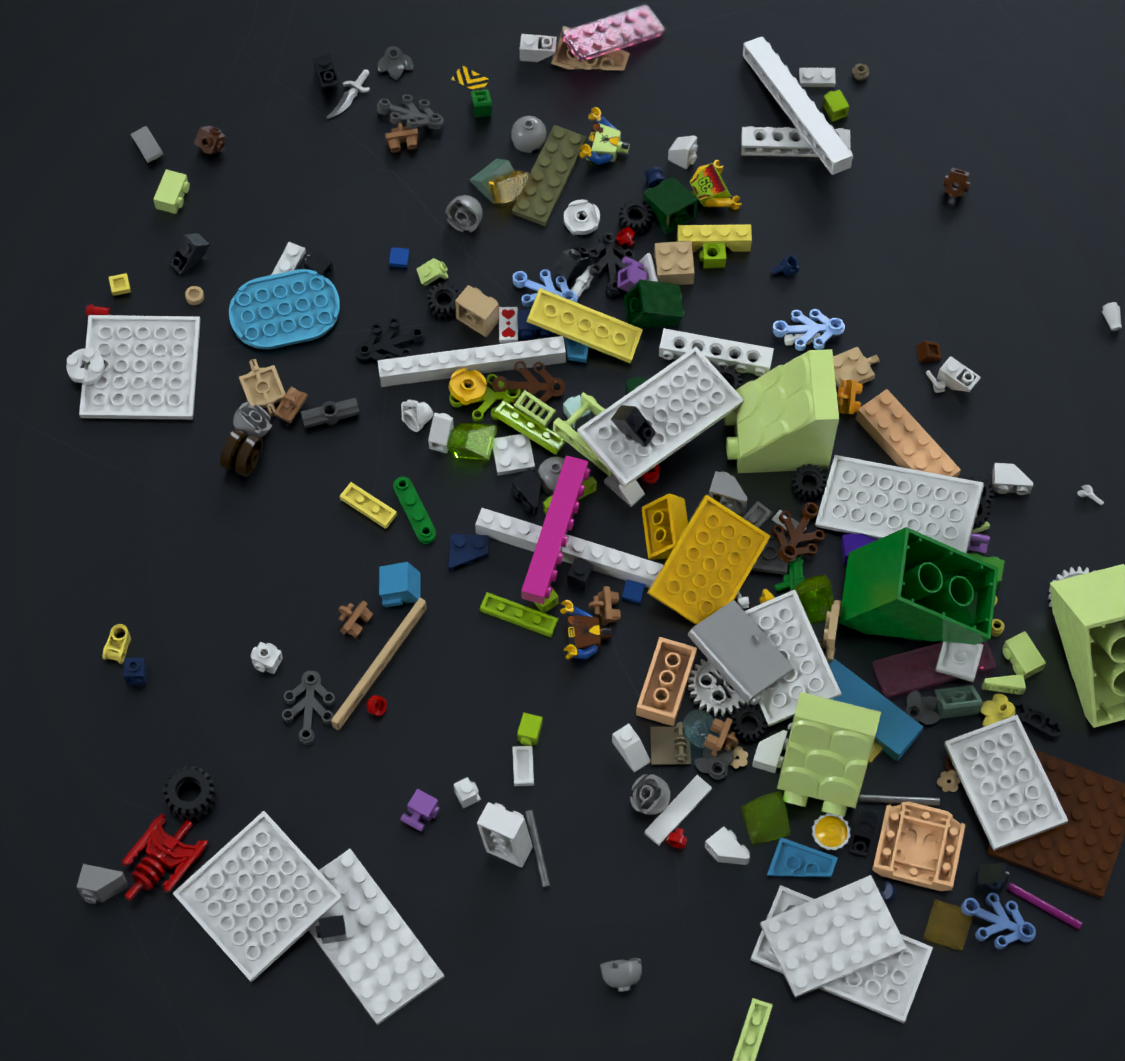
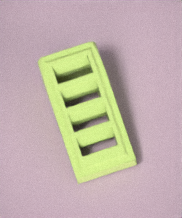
[514,390,556,428]
[982,674,1026,695]

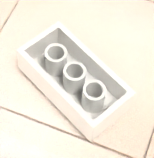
[477,802,533,868]

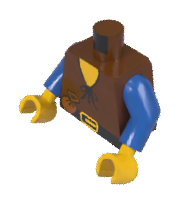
[560,600,612,660]

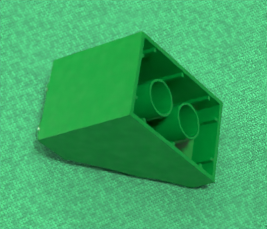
[839,527,998,645]

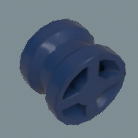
[645,166,665,188]

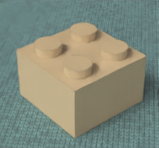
[654,241,694,285]
[455,285,499,337]

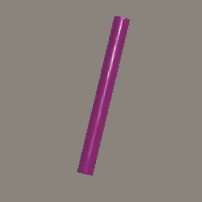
[1007,882,1083,930]

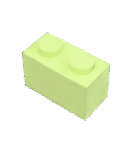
[153,169,190,214]
[1002,631,1046,680]

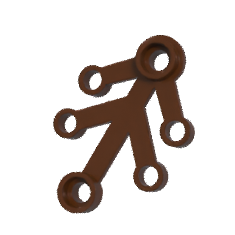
[492,361,565,411]
[771,502,825,563]

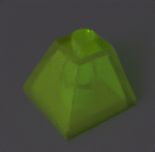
[447,422,497,460]
[793,574,834,624]
[741,791,791,845]

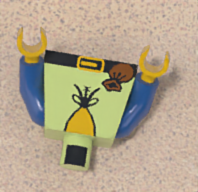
[579,107,630,165]

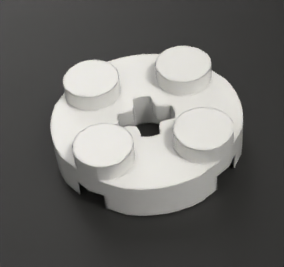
[564,200,600,235]
[66,347,105,385]

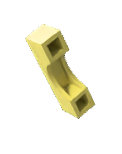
[677,224,752,252]

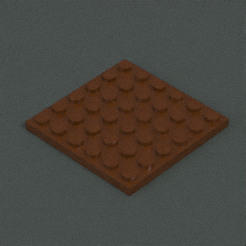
[987,749,1125,899]

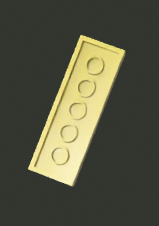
[526,288,643,363]

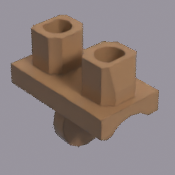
[385,122,419,153]
[274,386,308,423]
[588,586,621,626]
[338,601,373,637]
[703,717,739,757]

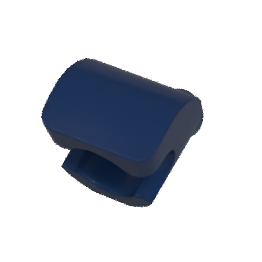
[771,255,800,276]
[877,881,897,904]

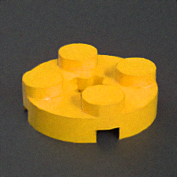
[448,368,487,405]

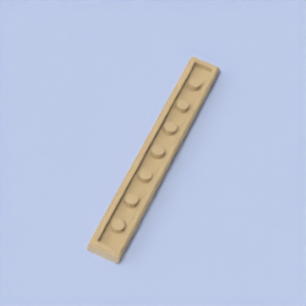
[331,598,427,730]

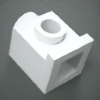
[453,777,481,808]

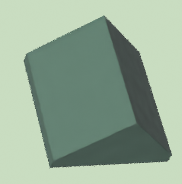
[470,159,521,204]
[935,685,982,719]

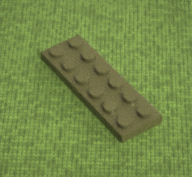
[512,125,587,226]

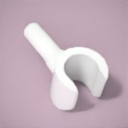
[926,370,946,393]
[1077,485,1104,506]
[736,591,749,609]

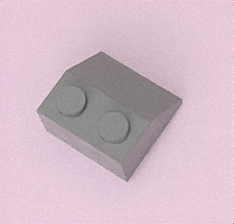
[709,471,747,517]
[77,864,128,904]

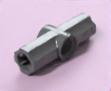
[301,398,360,428]

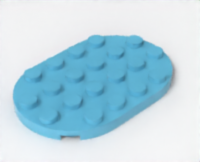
[229,269,340,349]

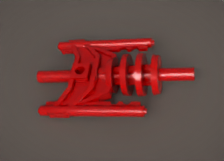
[121,814,208,901]

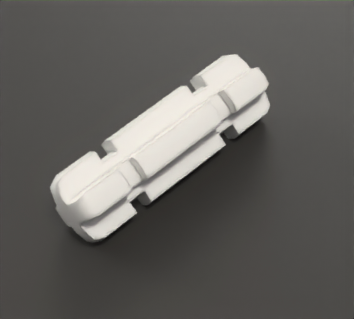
[784,333,821,345]

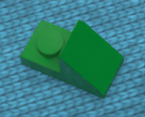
[471,89,492,118]

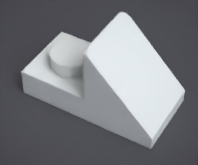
[604,474,645,507]

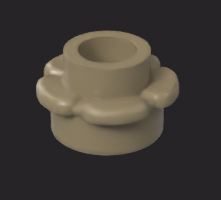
[852,64,869,80]

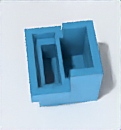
[379,562,421,608]

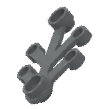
[377,94,444,129]
[282,671,335,745]

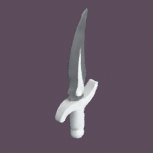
[327,70,370,119]

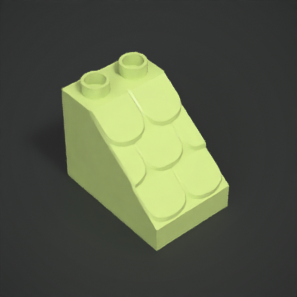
[724,349,839,473]
[1050,564,1125,727]
[777,692,881,817]

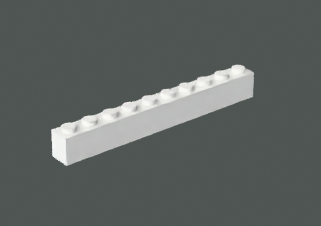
[743,37,853,175]
[378,336,566,387]
[475,508,663,588]

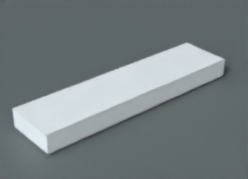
[644,775,712,846]

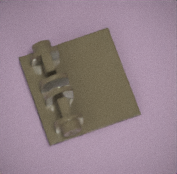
[650,722,691,765]

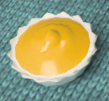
[812,813,851,850]

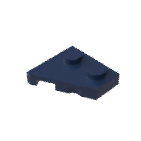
[448,534,489,571]

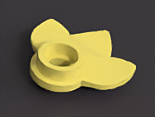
[980,694,1015,727]

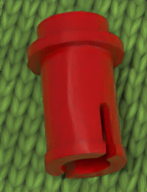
[86,304,110,317]

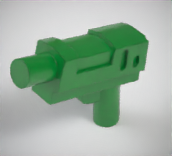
[774,555,805,593]

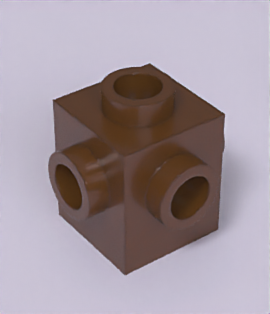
[194,126,226,154]
[943,168,970,198]

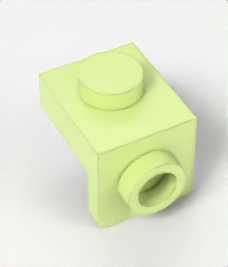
[416,258,449,286]

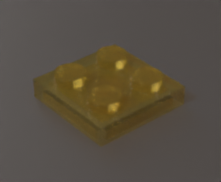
[923,899,973,951]

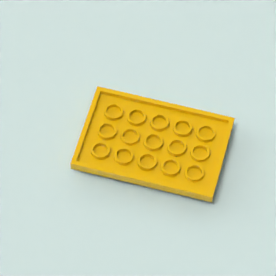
[647,495,771,625]

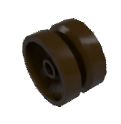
[220,429,263,477]

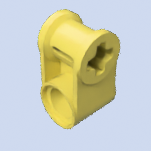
[102,624,131,664]

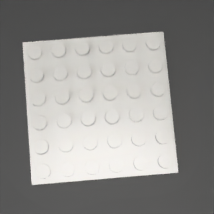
[79,315,201,420]
[173,811,343,982]

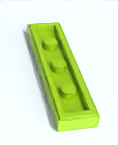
[493,401,566,455]
[480,592,559,638]

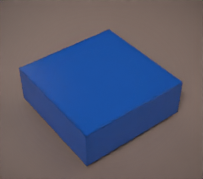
[389,247,410,268]
[622,580,645,604]

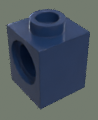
[123,658,147,685]

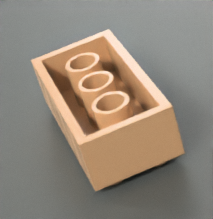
[636,637,697,726]

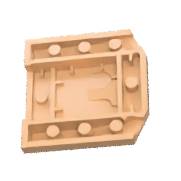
[872,802,965,891]

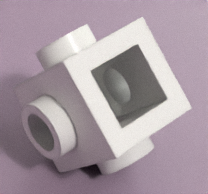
[250,642,283,674]

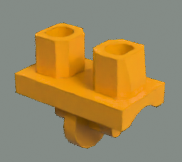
[837,379,863,414]

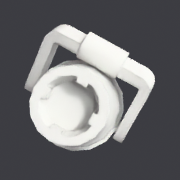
[401,400,433,432]

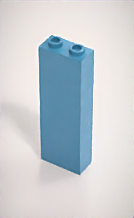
[828,658,923,762]

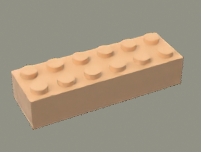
[856,389,961,478]

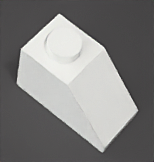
[612,724,651,773]

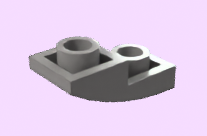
[131,126,163,163]

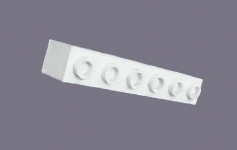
[741,126,851,157]
[659,329,774,377]

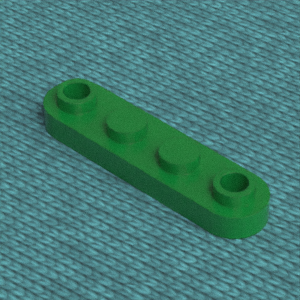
[393,477,436,544]

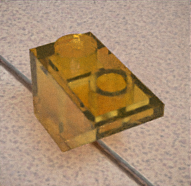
[489,170,529,204]

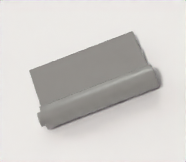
[688,600,794,705]

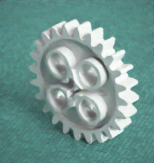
[688,659,745,716]

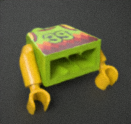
[689,160,742,210]

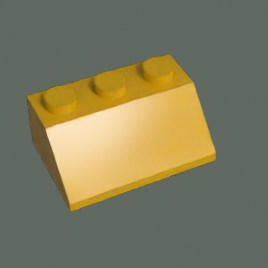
[641,493,688,560]

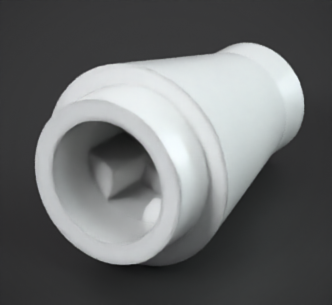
[1102,302,1122,331]

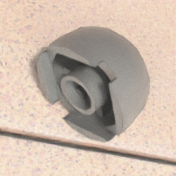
[511,116,547,153]
[445,195,483,232]
[233,402,272,438]
[537,457,565,495]
[630,774,670,815]
[600,958,642,991]

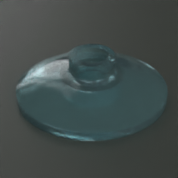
[683,709,718,748]

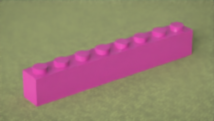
[521,455,591,605]

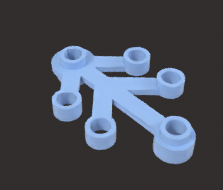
[513,269,578,307]
[773,309,845,351]

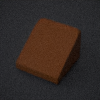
[916,340,942,362]

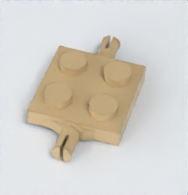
[833,347,879,388]
[239,359,285,417]
[822,600,842,662]

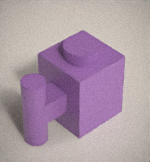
[618,256,647,292]
[966,533,990,556]
[400,789,440,832]

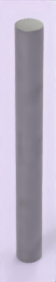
[859,794,940,806]
[525,810,550,888]

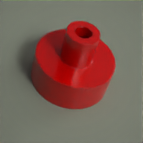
[616,227,635,246]
[366,695,387,716]
[666,828,688,849]

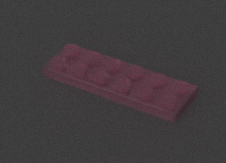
[560,4,666,62]
[872,641,997,698]

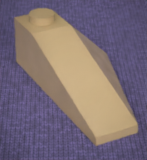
[551,26,630,70]

